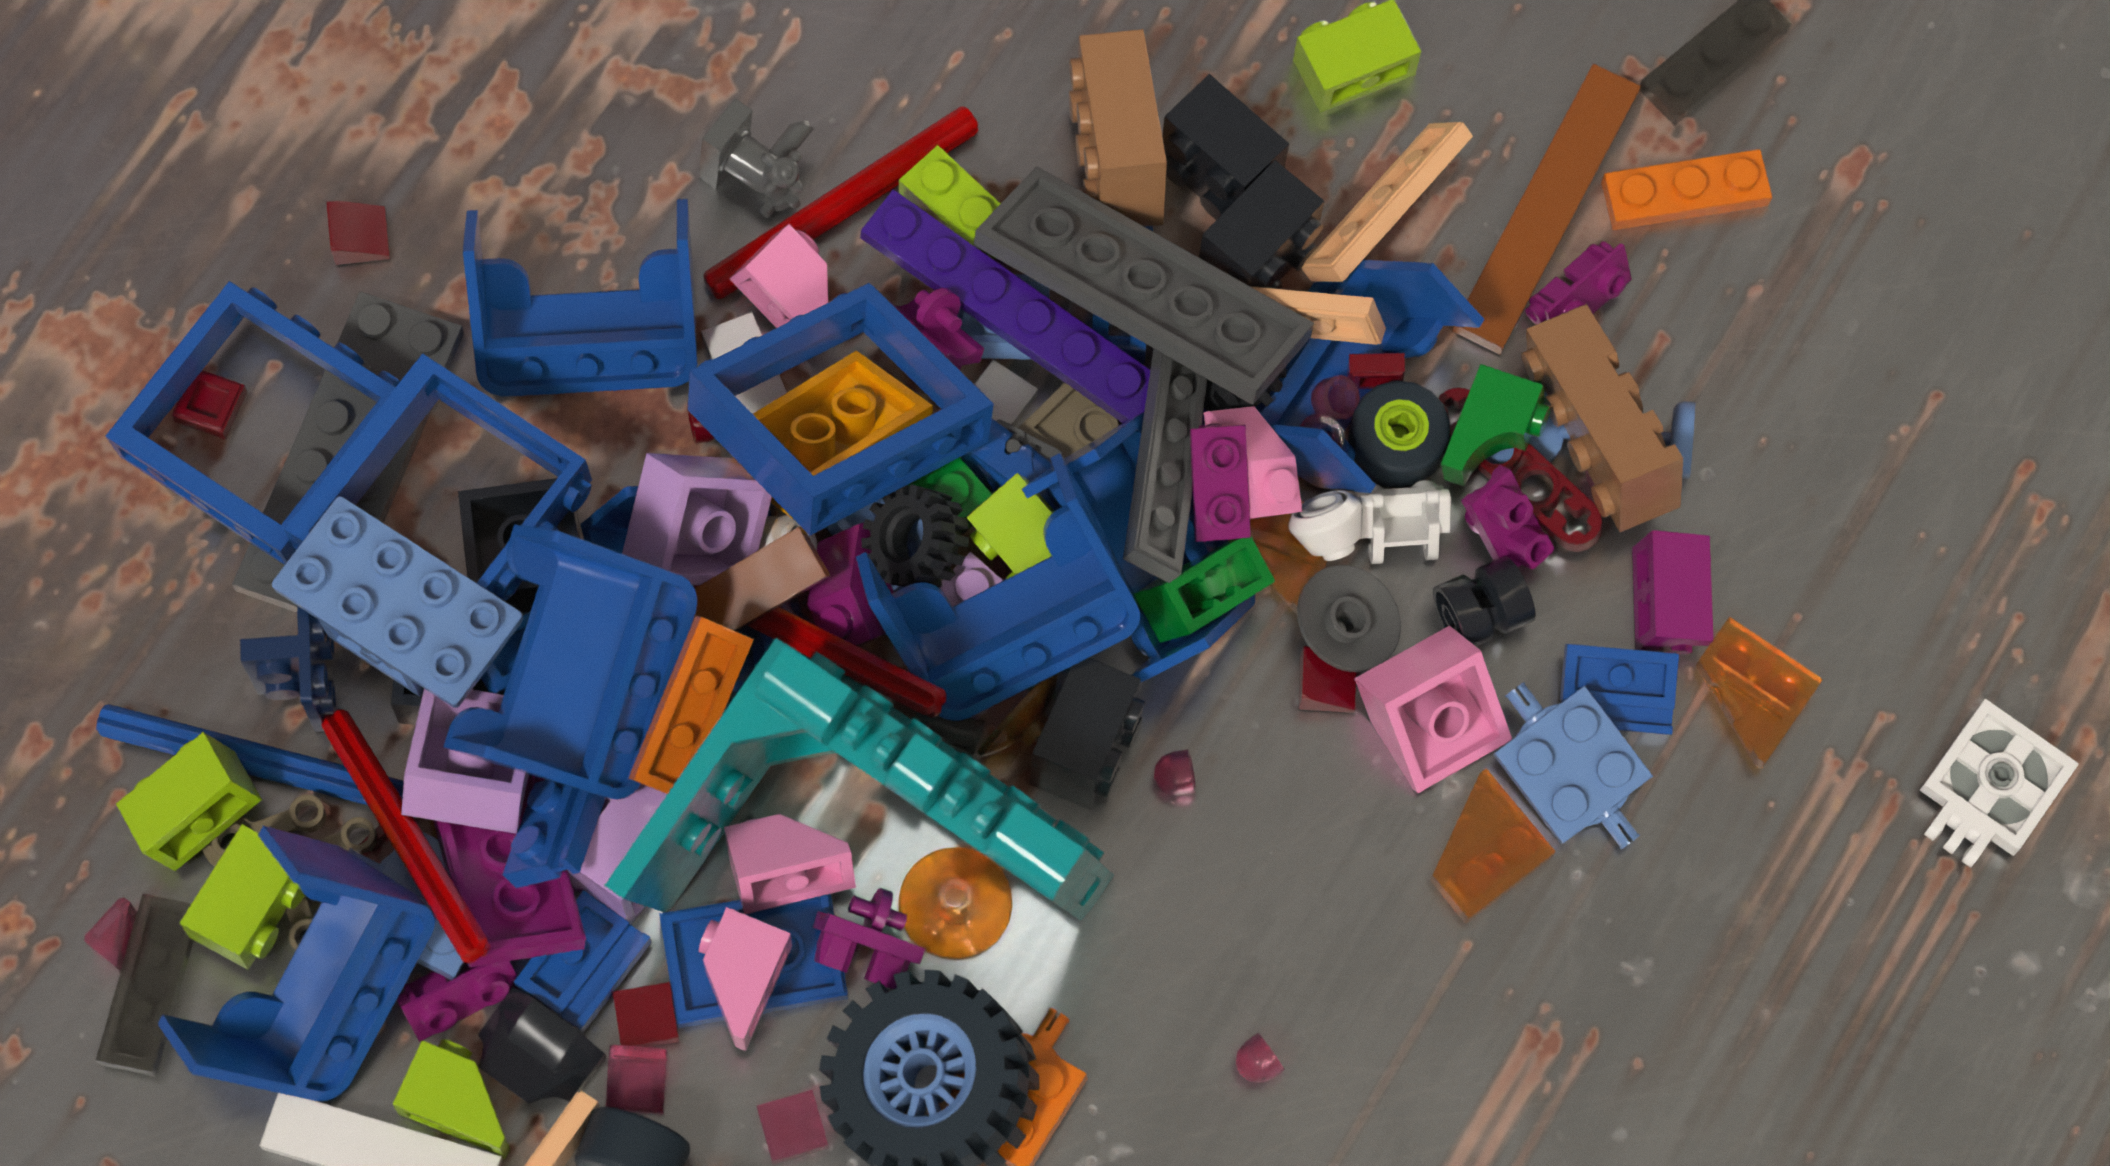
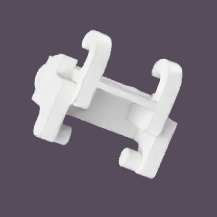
[1354,480,1451,564]

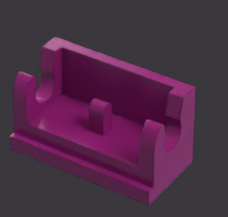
[1632,530,1714,654]

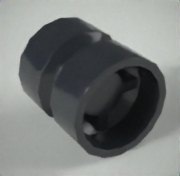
[1433,556,1536,647]

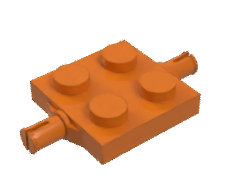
[927,1008,1088,1166]

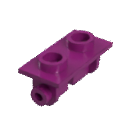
[1525,241,1632,325]
[1190,424,1251,542]
[397,961,519,1042]

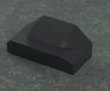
[478,987,606,1104]

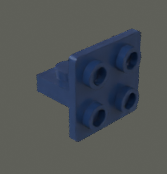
[240,606,336,732]

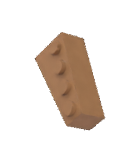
[1521,304,1683,532]

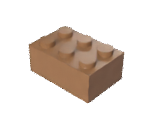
[1069,29,1167,227]

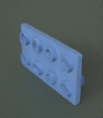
[272,497,523,708]

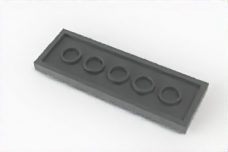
[974,166,1314,405]
[232,291,464,612]

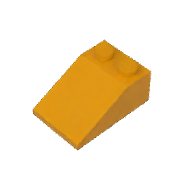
[733,350,933,521]

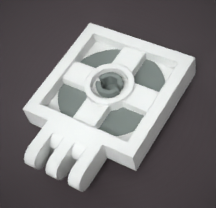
[1919,699,2079,868]

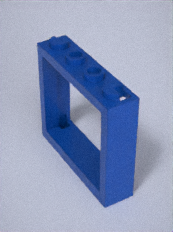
[105,281,400,565]
[688,283,994,536]
[284,353,592,601]

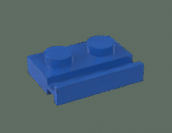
[1560,644,1679,735]
[502,780,606,888]
[514,890,652,1034]

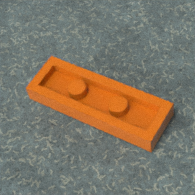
[1601,149,1773,230]
[628,616,753,794]

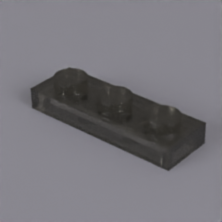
[1639,0,1792,126]
[96,893,194,1077]

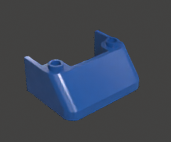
[463,199,697,397]
[1256,260,1485,493]
[1022,412,1256,683]
[856,453,1140,721]
[158,826,435,1101]

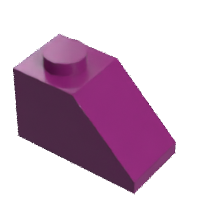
[807,522,894,646]

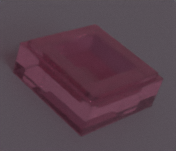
[756,1090,829,1165]

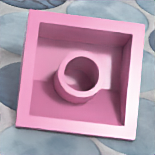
[1354,625,1512,793]

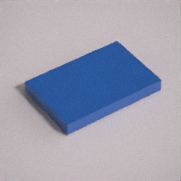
[659,894,848,1029]

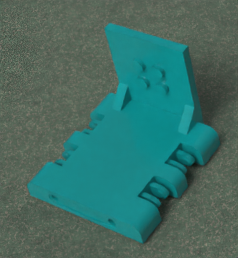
[604,638,1114,920]

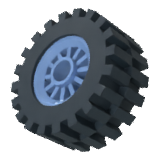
[819,969,1039,1166]

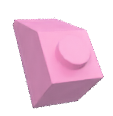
[730,224,828,328]
[1203,406,1302,519]
[724,814,856,914]
[698,907,792,1051]

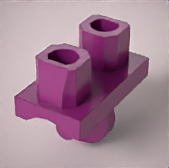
[889,288,985,370]
[1461,465,1554,569]
[813,888,926,990]

